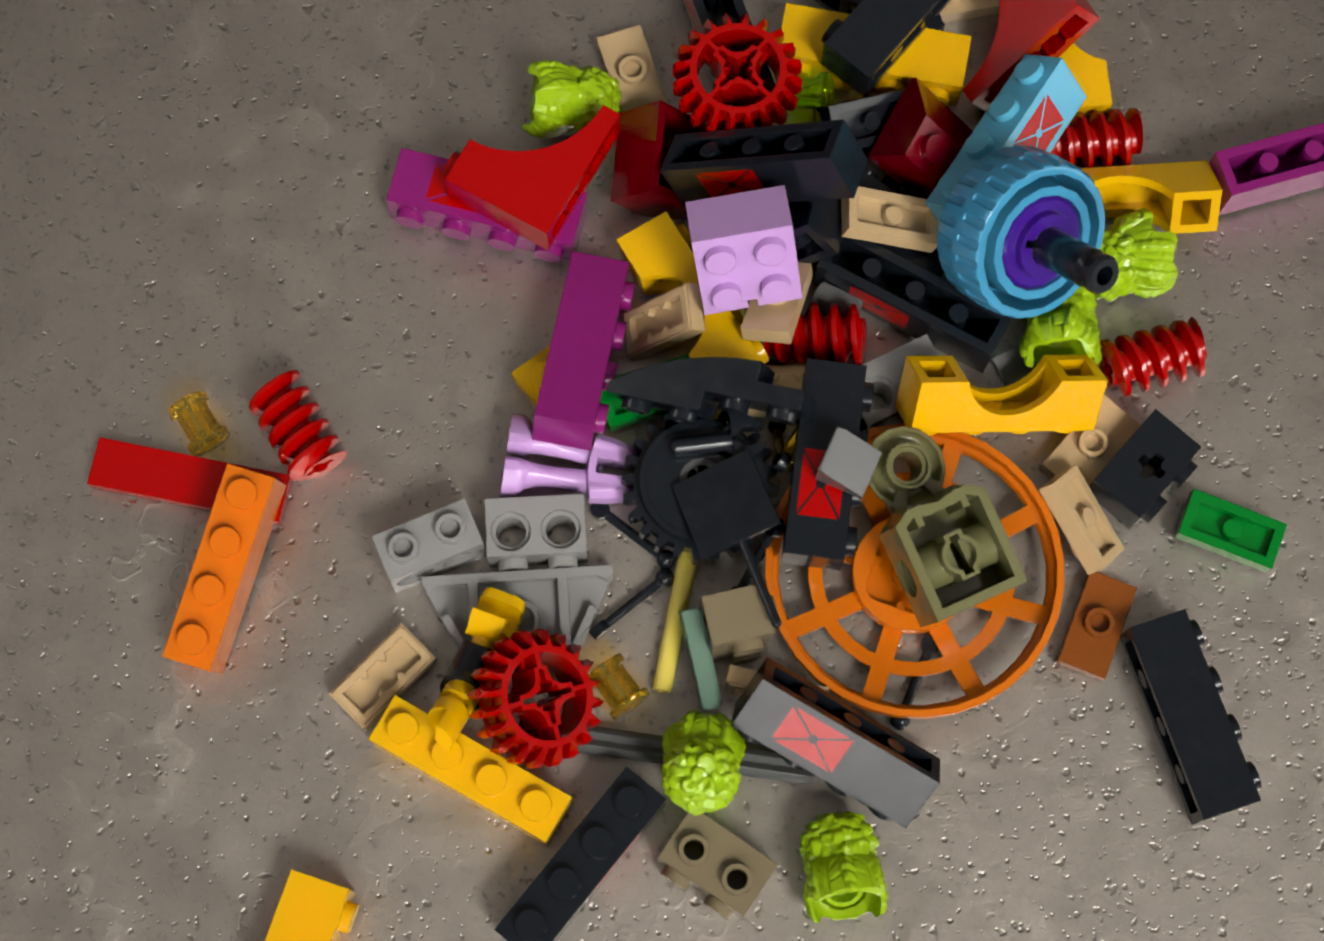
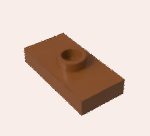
[1055,572,1137,681]

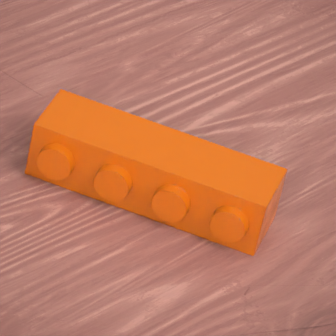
[162,463,286,674]

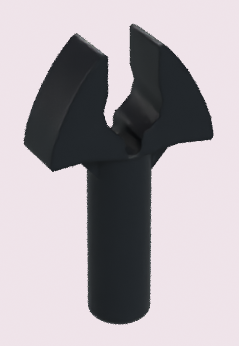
[670,412,767,460]

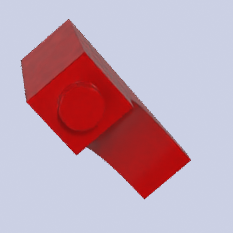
[962,0,1100,111]
[443,105,620,251]

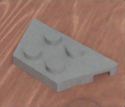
[421,565,613,672]

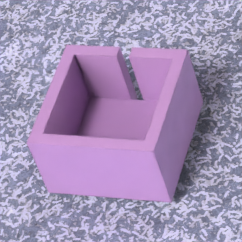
[685,185,803,315]

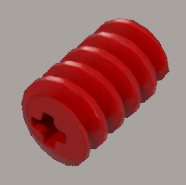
[1050,108,1144,168]
[764,303,867,365]
[1098,316,1207,397]
[249,370,347,482]

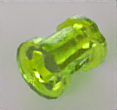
[786,72,835,114]

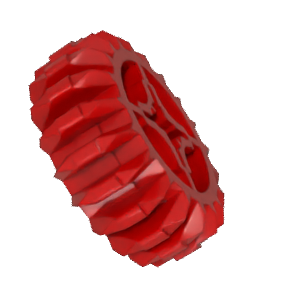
[672,12,803,131]
[467,629,604,769]

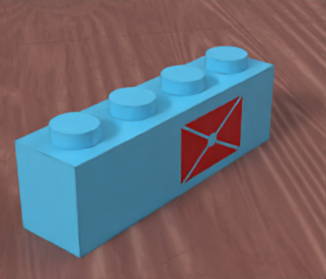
[925,54,1087,221]

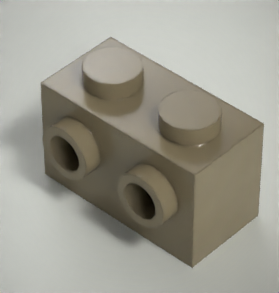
[699,584,778,665]
[657,813,778,921]

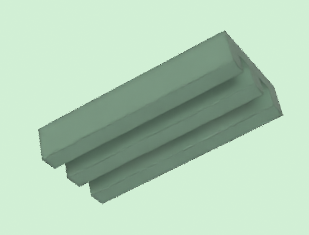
[678,607,723,711]

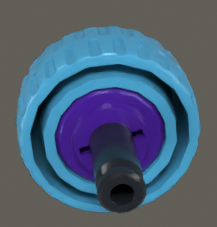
[937,145,1119,319]

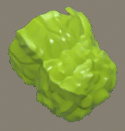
[521,59,622,139]
[1095,208,1179,302]
[1018,286,1102,369]
[661,709,746,816]
[799,811,888,923]

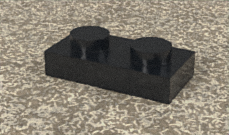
[819,89,904,148]

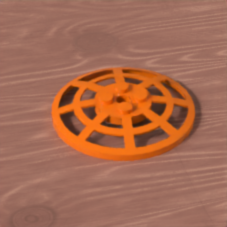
[764,423,1064,719]

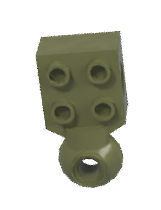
[869,426,1028,627]

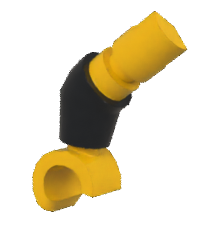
[427,587,525,753]

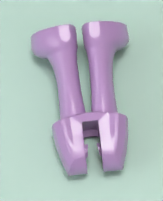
[500,413,639,504]

